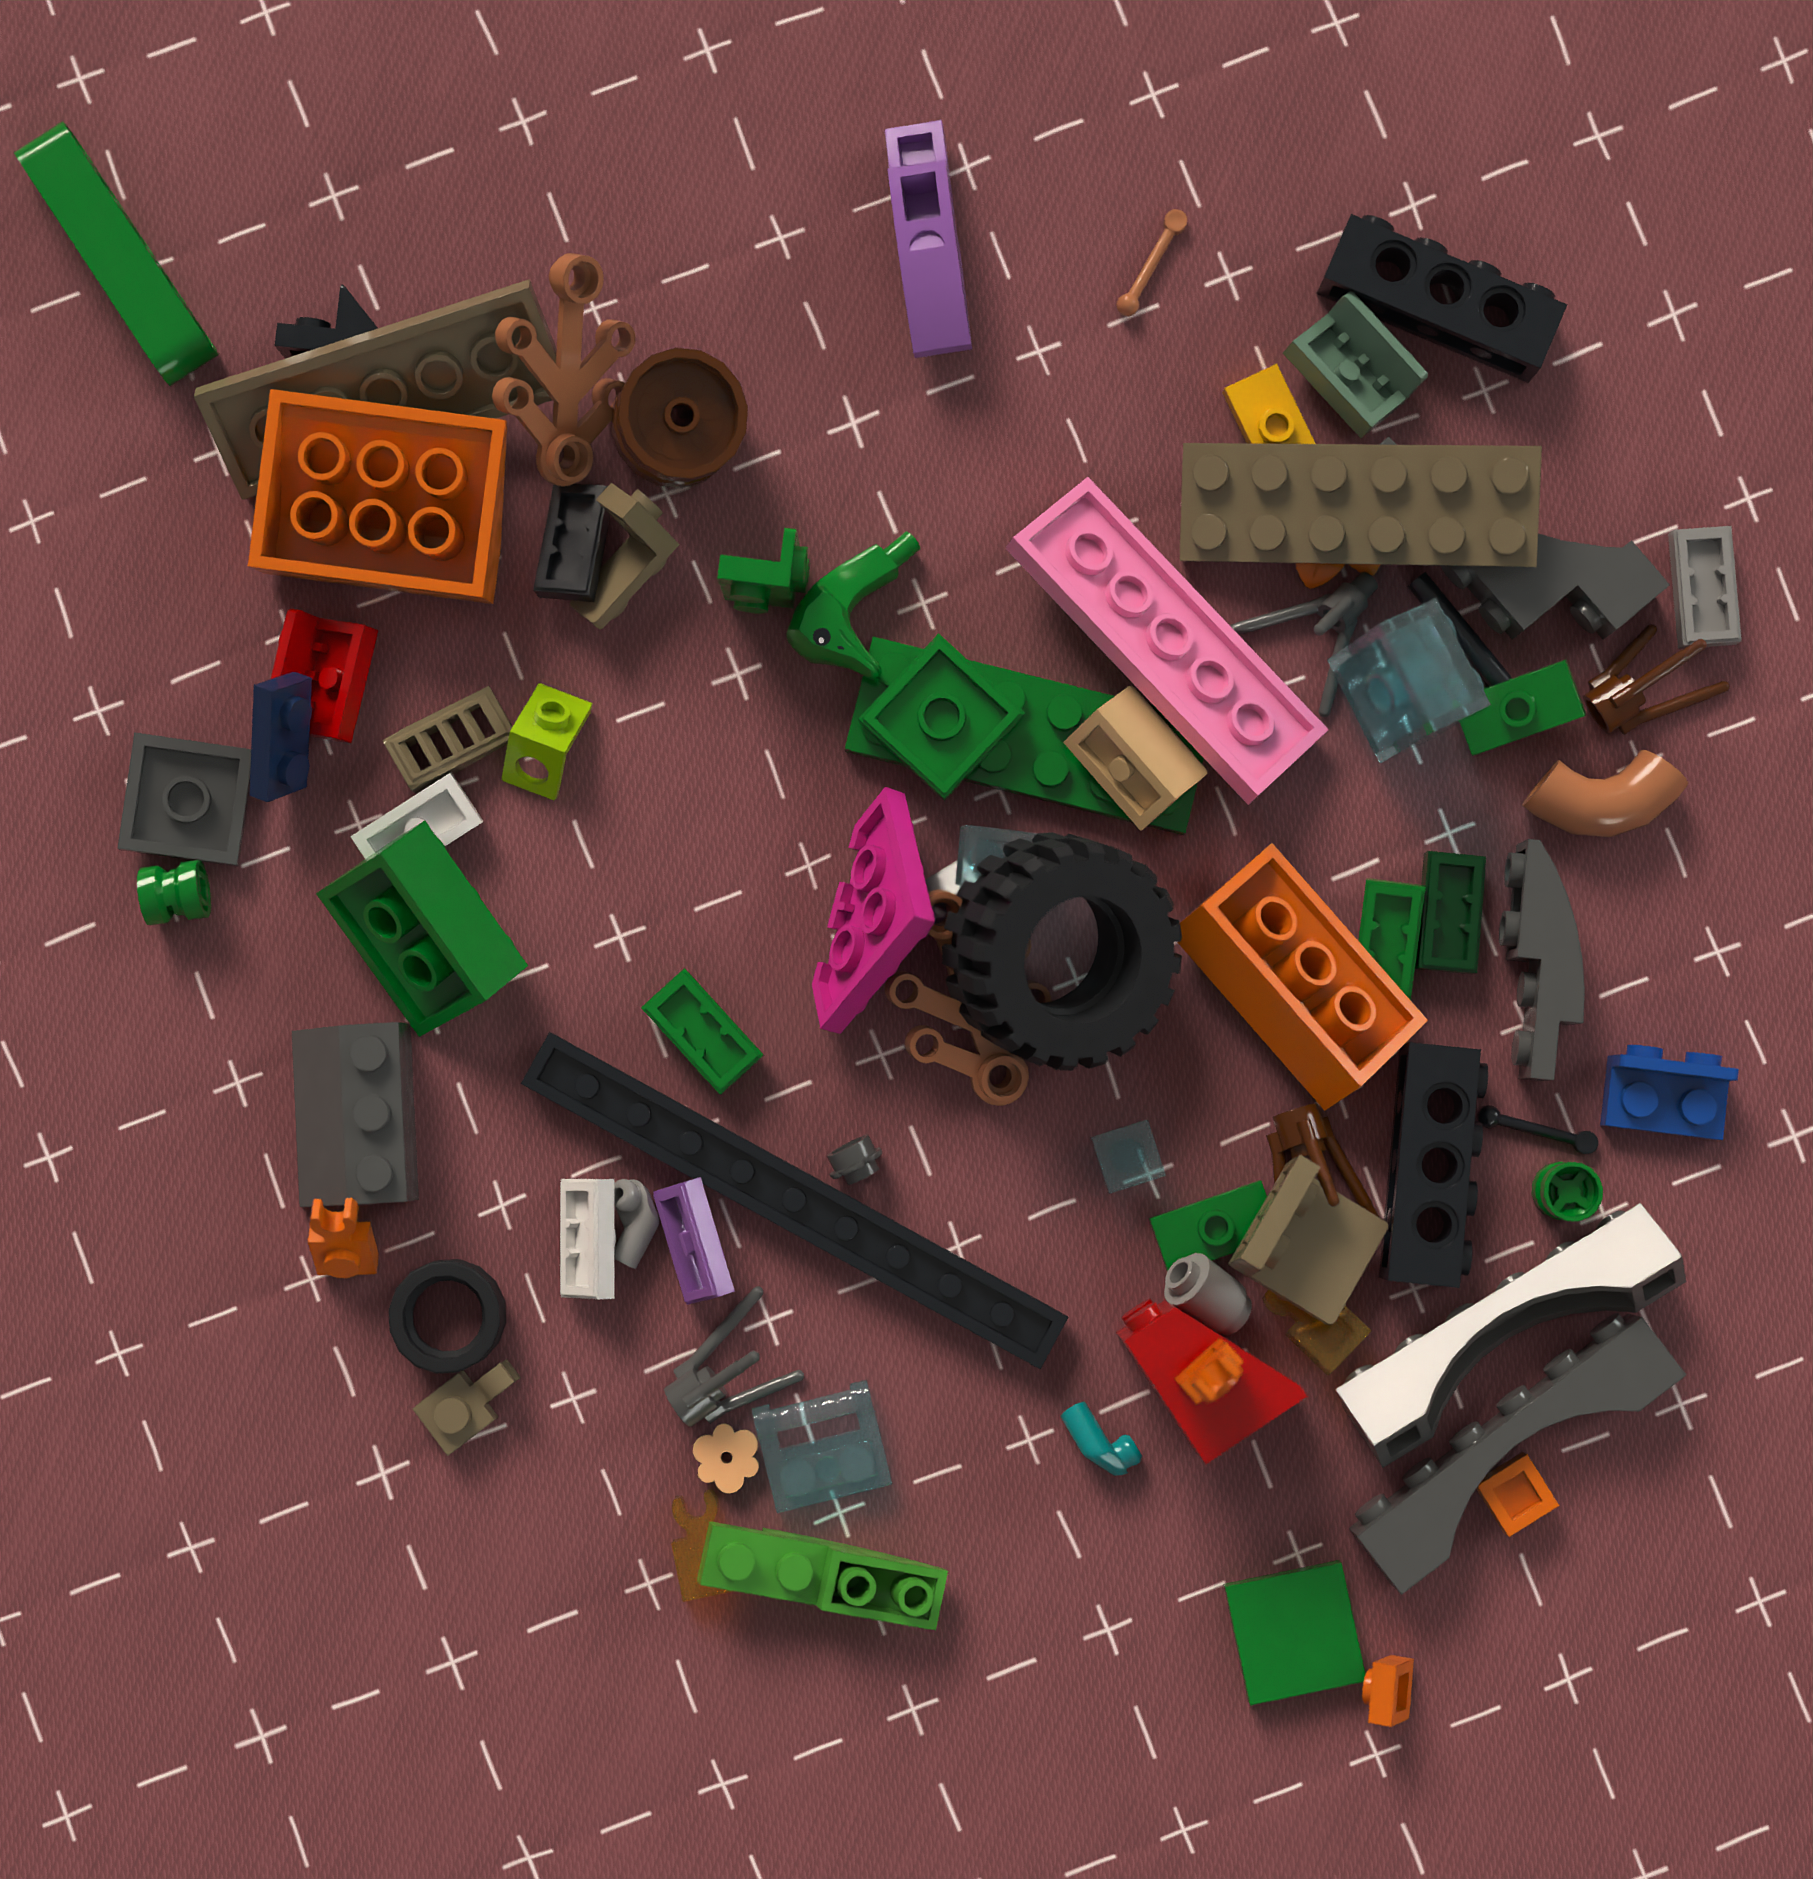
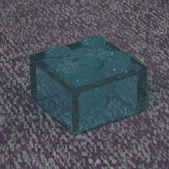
[1327,598,1491,764]

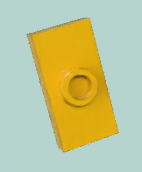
[1223,364,1316,444]

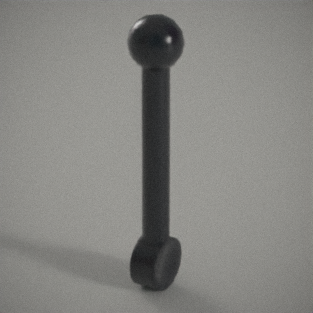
[1478,1105,1598,1154]

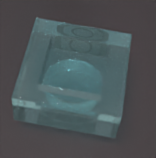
[1090,1119,1166,1194]

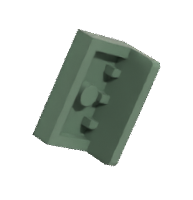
[1283,291,1428,438]

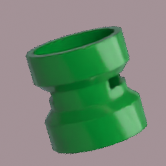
[137,860,211,926]
[1531,1161,1603,1222]

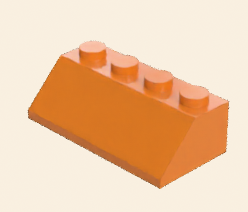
[1177,843,1428,1111]

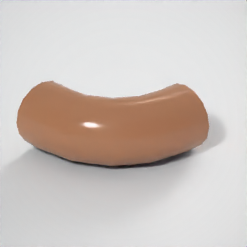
[1522,750,1688,837]

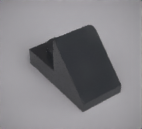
[274,284,378,359]

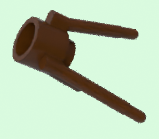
[1583,624,1730,735]
[1266,1103,1380,1218]

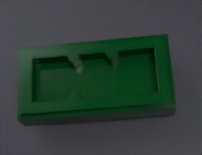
[1415,851,1486,974]

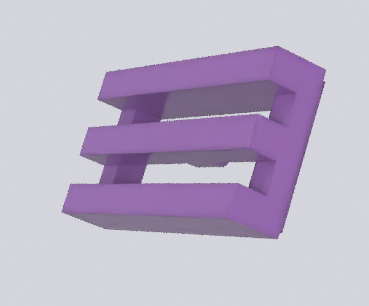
[653,1177,735,1305]

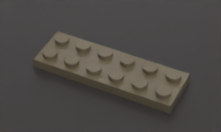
[194,279,557,500]
[1180,443,1542,567]

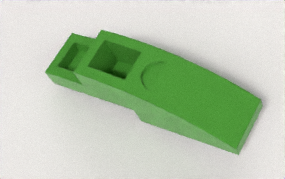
[697,1521,948,1630]

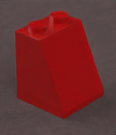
[1116,1298,1308,1464]

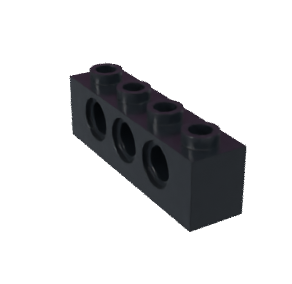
[1316,214,1568,383]
[1379,1042,1488,1288]

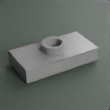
[1668,526,1742,649]

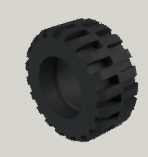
[942,832,1182,1071]

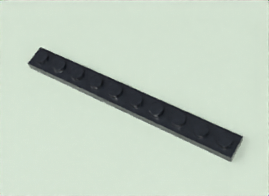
[521,1032,1069,1370]

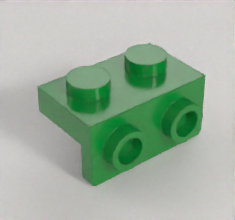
[717,528,810,614]

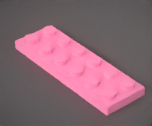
[1005,477,1329,805]

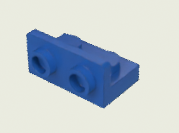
[1600,1045,1739,1140]

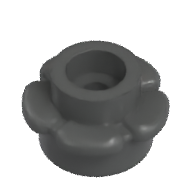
[827,1134,883,1185]

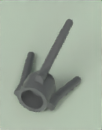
[664,1286,804,1427]

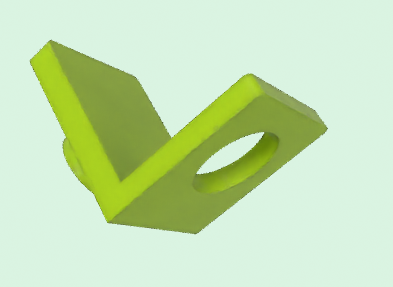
[501,683,592,800]

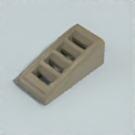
[383,686,513,794]

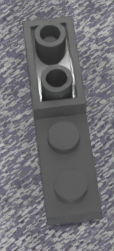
[1499,839,1585,1081]

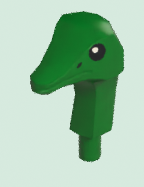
[786,531,920,681]

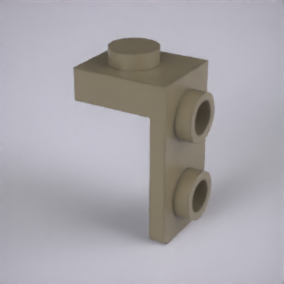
[570,483,680,629]

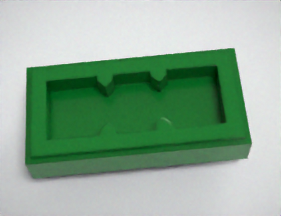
[1452,659,1586,756]
[1358,878,1426,1000]
[641,968,765,1095]
[1148,1180,1267,1272]

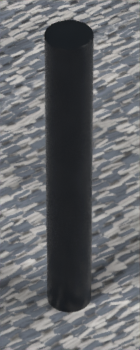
[1407,572,1512,687]

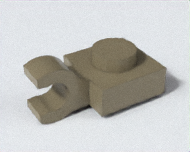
[412,1359,521,1456]

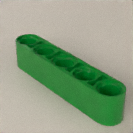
[14,121,219,387]

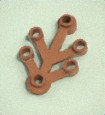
[492,253,636,486]
[885,890,1051,1106]

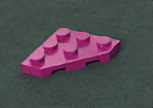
[812,787,935,1034]

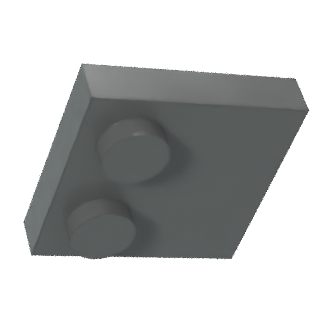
[117,732,251,866]

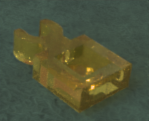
[1262,1290,1372,1377]
[671,1489,733,1602]

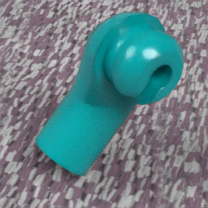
[1060,1401,1142,1476]

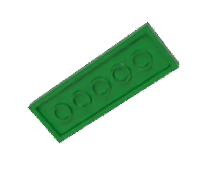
[845,636,1204,835]

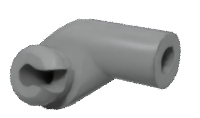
[614,1179,659,1269]

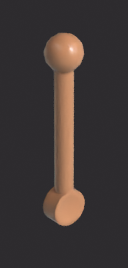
[1116,209,1187,317]

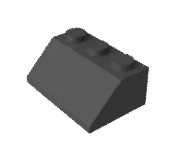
[292,1022,419,1207]

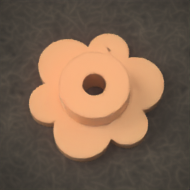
[693,1423,759,1493]

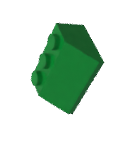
[316,820,528,1037]

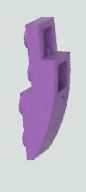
[885,120,972,358]

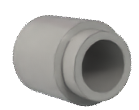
[1164,1253,1252,1336]

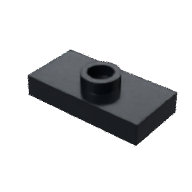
[533,483,611,602]

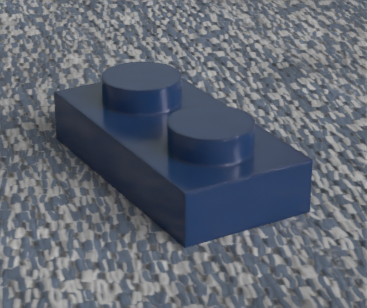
[249,672,312,802]

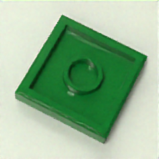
[858,633,1025,801]
[1223,1560,1366,1705]

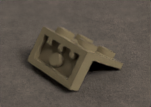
[1228,1155,1388,1325]

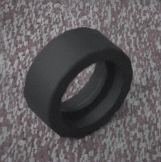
[388,1259,506,1374]

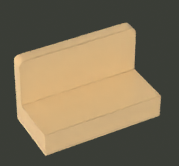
[1063,686,1207,831]

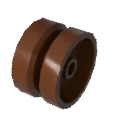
[611,348,748,488]

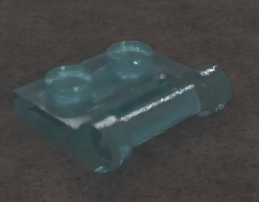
[752,1379,892,1513]

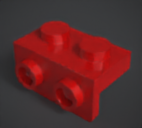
[271,609,379,743]

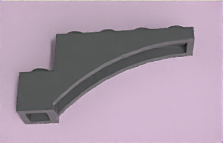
[1379,437,1670,640]

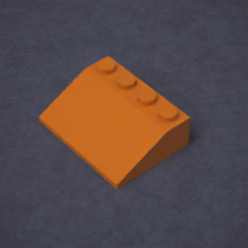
[248,389,507,604]

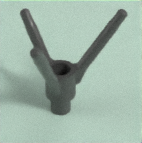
[1230,572,1378,717]

